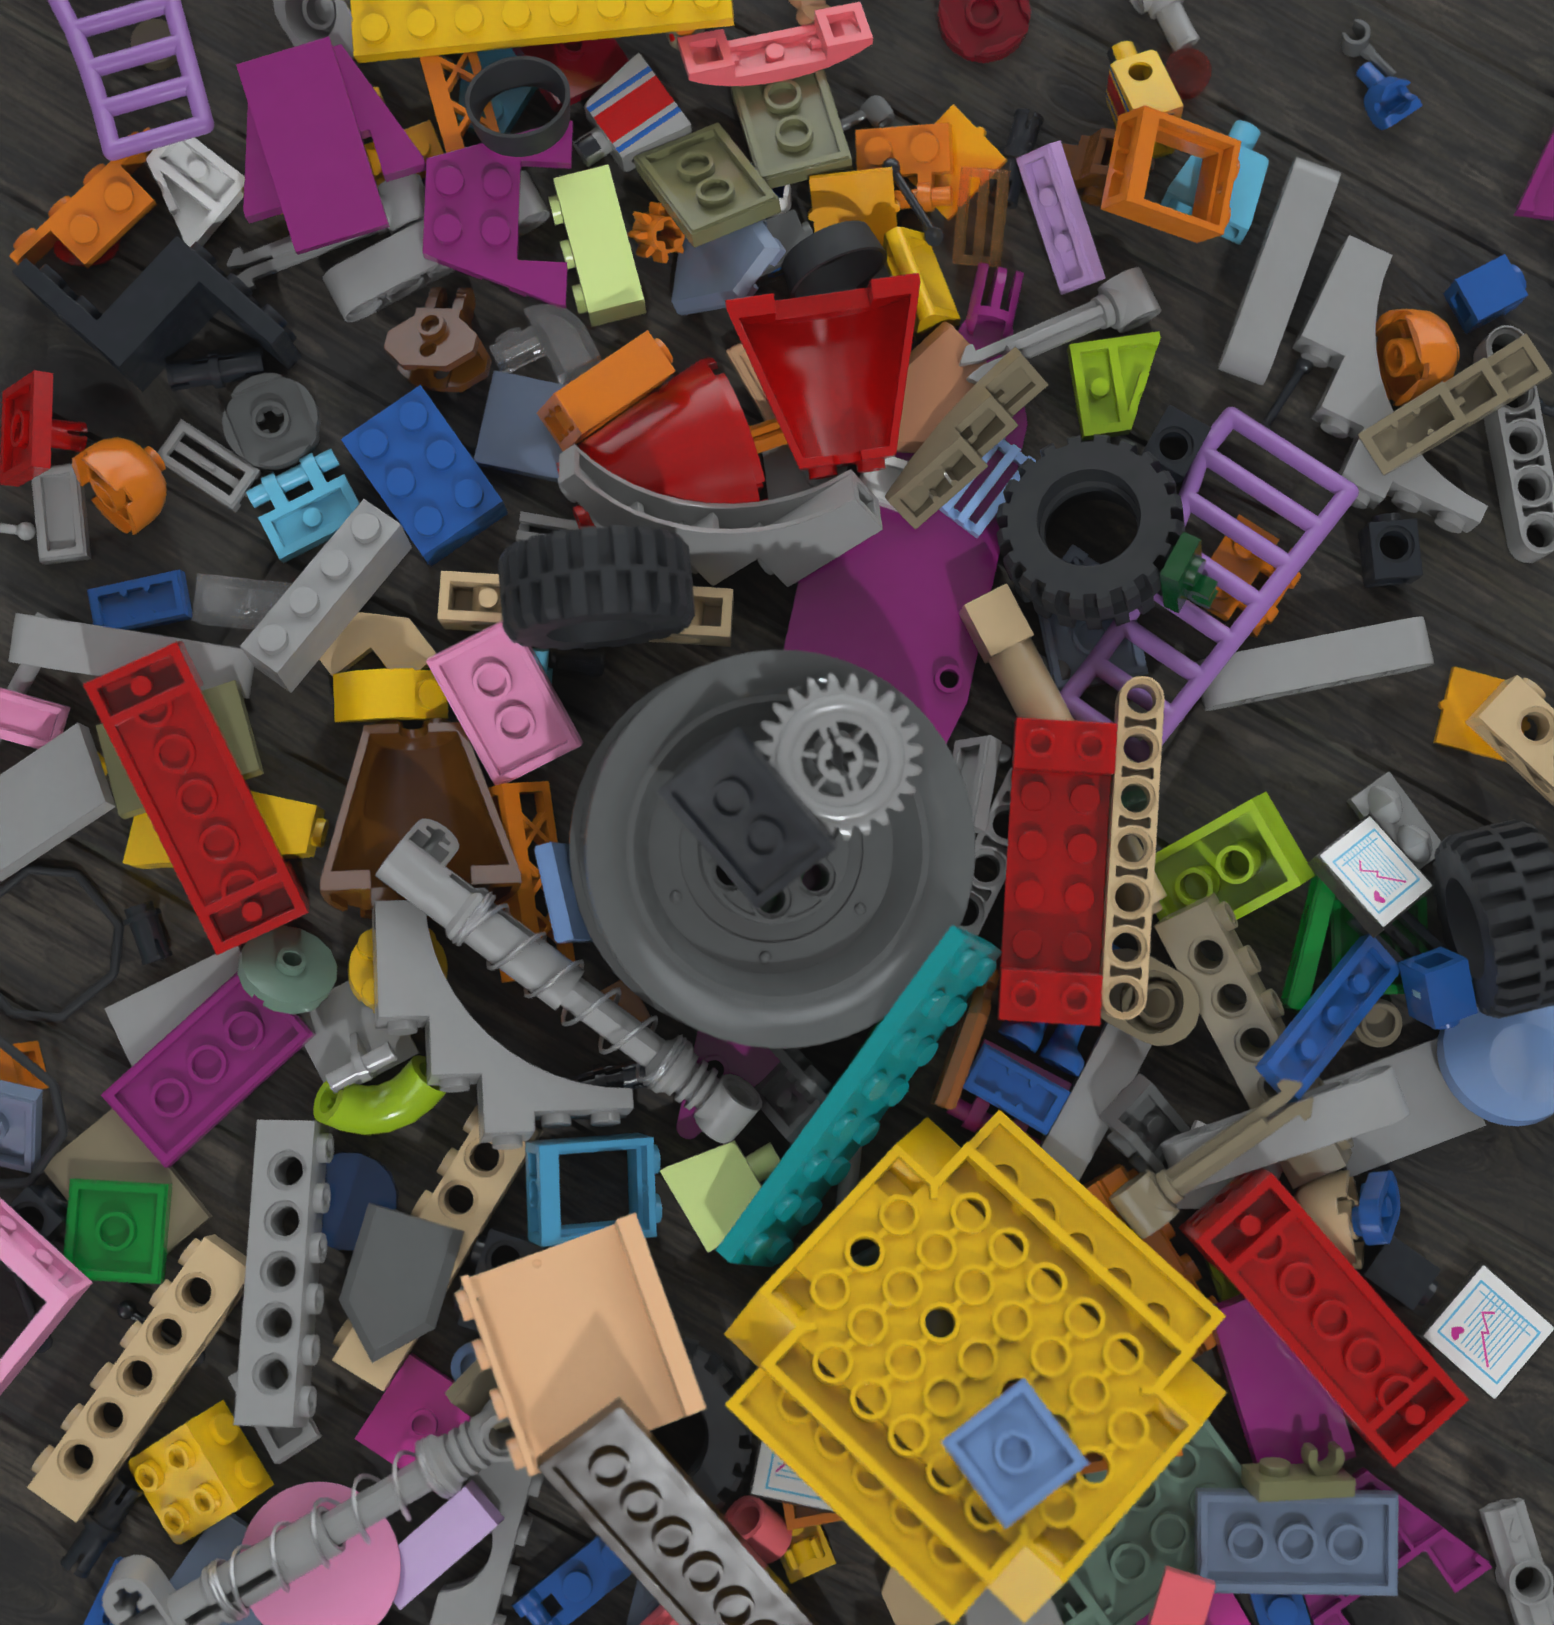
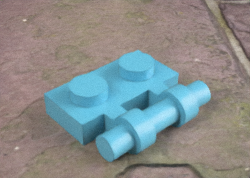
[246,448,360,563]

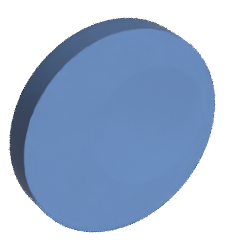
[1437,1005,1554,1126]

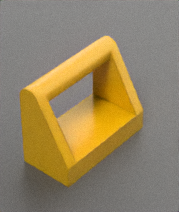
[883,227,961,341]

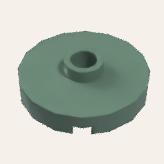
[237,925,337,1014]

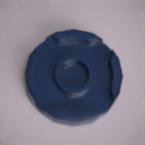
[322,1152,399,1250]

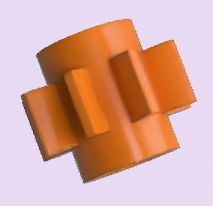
[627,201,685,264]

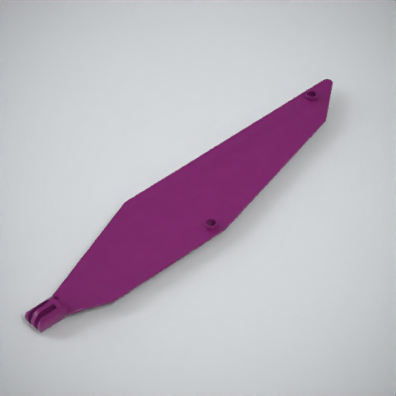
[676,262,1027,1139]

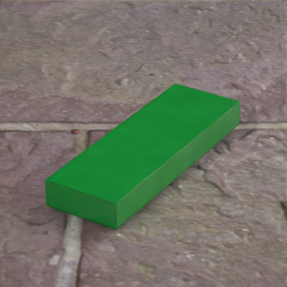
[1280,866,1340,1013]

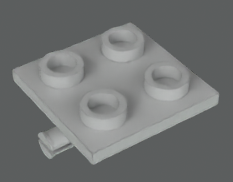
[298,981,420,1093]

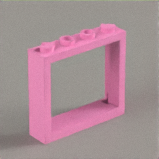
[0,1198,93,1395]

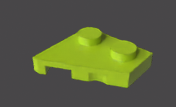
[1067,331,1161,441]

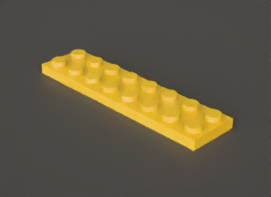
[350,0,734,63]

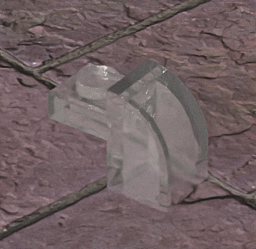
[489,304,602,385]

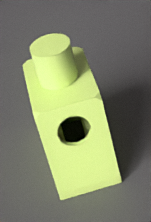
[660,1140,781,1253]

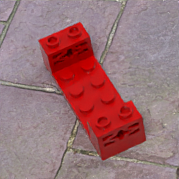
[83,641,311,955]
[997,717,1118,1026]
[1179,1168,1469,1468]

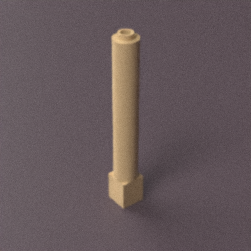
[959,583,1167,915]

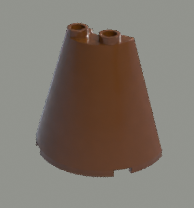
[320,718,522,921]

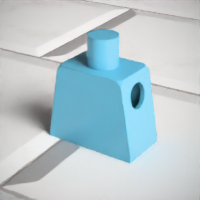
[1161,120,1269,245]

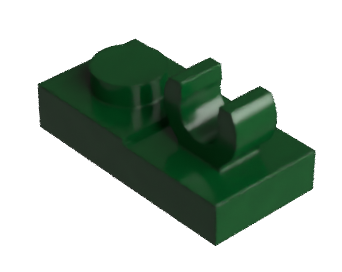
[1160,532,1218,613]

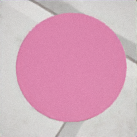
[240,1482,401,1625]

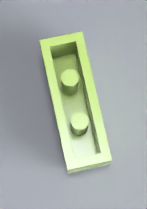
[548,164,646,327]

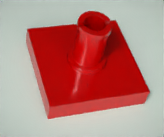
[0,370,88,487]

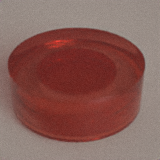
[1165,48,1212,99]

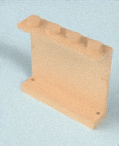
[455,1213,706,1477]

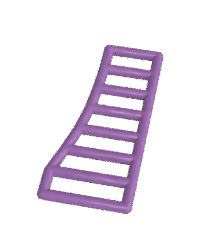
[47,0,214,161]
[1060,407,1359,763]

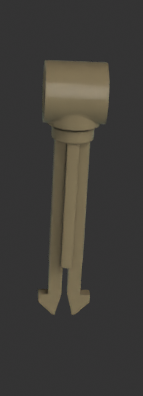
[1109,1078,1314,1239]

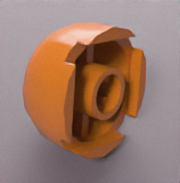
[1376,309,1460,406]
[72,437,166,535]

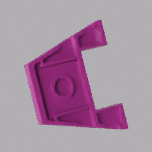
[243,44,426,224]
[423,121,573,310]
[1303,1467,1492,1625]

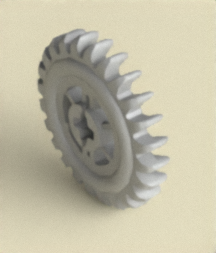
[755,673,923,841]

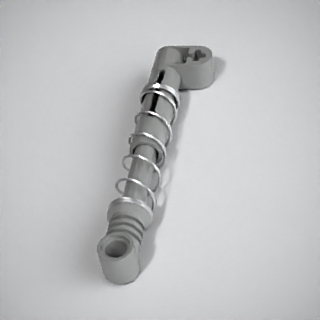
[375,819,762,1144]
[102,1399,515,1625]

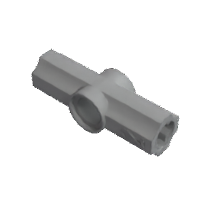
[1479,1498,1554,1625]

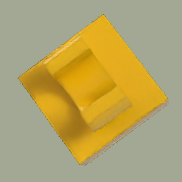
[780,1525,836,1583]

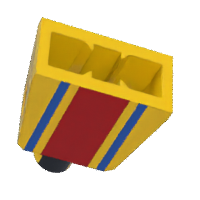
[1106,41,1184,159]

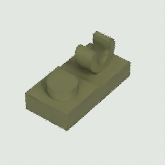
[1241,1441,1356,1502]

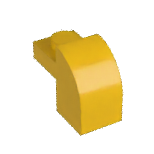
[333,668,448,722]

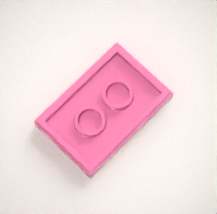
[426,620,583,785]

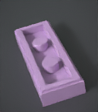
[1016,141,1106,295]
[393,1480,505,1610]

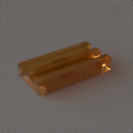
[952,166,1010,267]

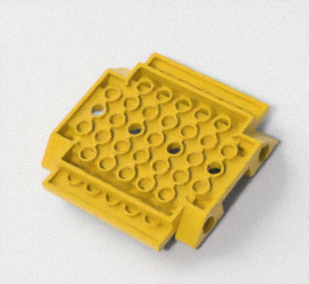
[724,1110,1226,1625]

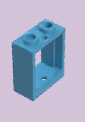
[525,1133,662,1247]

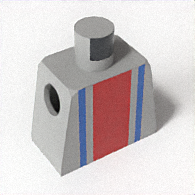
[573,53,692,172]

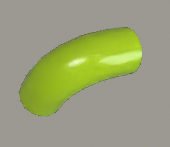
[313,1055,447,1135]

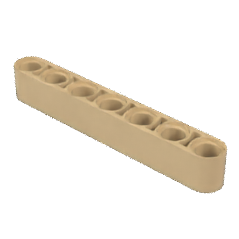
[1100,676,1165,1020]

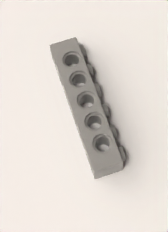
[234,1120,334,1427]

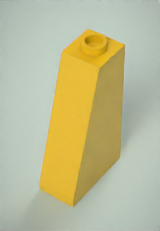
[123,791,329,869]

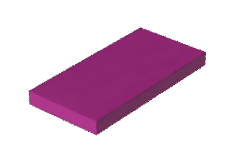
[236,36,390,255]
[101,971,316,1168]
[1213,1294,1356,1464]

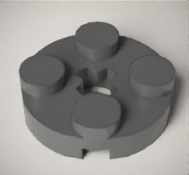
[222,373,321,471]

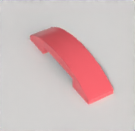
[677,2,873,86]

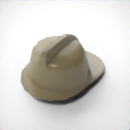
[1101,948,1200,1046]

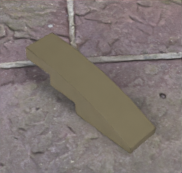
[1358,333,1553,476]
[884,346,1048,530]

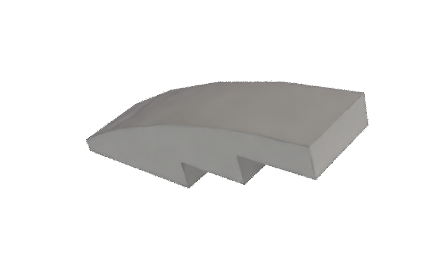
[1039,1022,1152,1182]

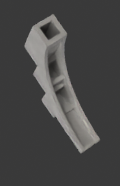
[1292,235,1488,533]
[558,444,883,587]
[372,900,633,1150]

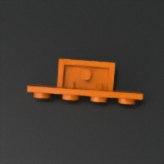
[9,127,157,269]

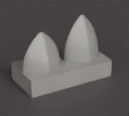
[1347,772,1441,870]

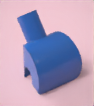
[1356,62,1423,130]

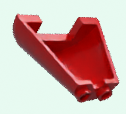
[725,273,921,480]
[556,357,768,529]

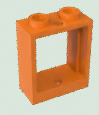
[1101,105,1242,243]
[536,330,676,451]

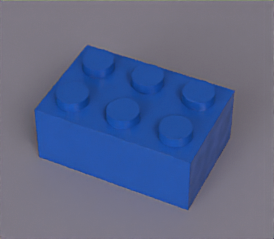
[341,385,508,567]

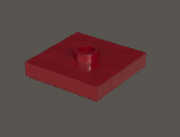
[511,38,629,113]

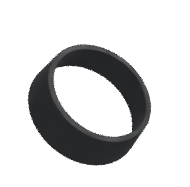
[465,56,570,157]
[782,221,887,298]

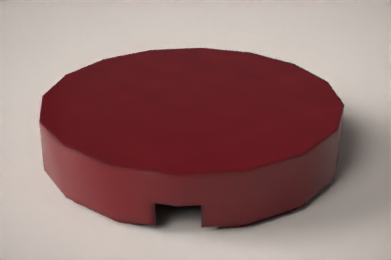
[937,0,1031,63]

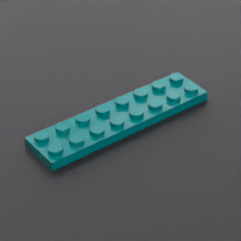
[716,925,1002,1267]

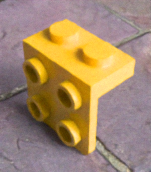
[128,1400,275,1545]

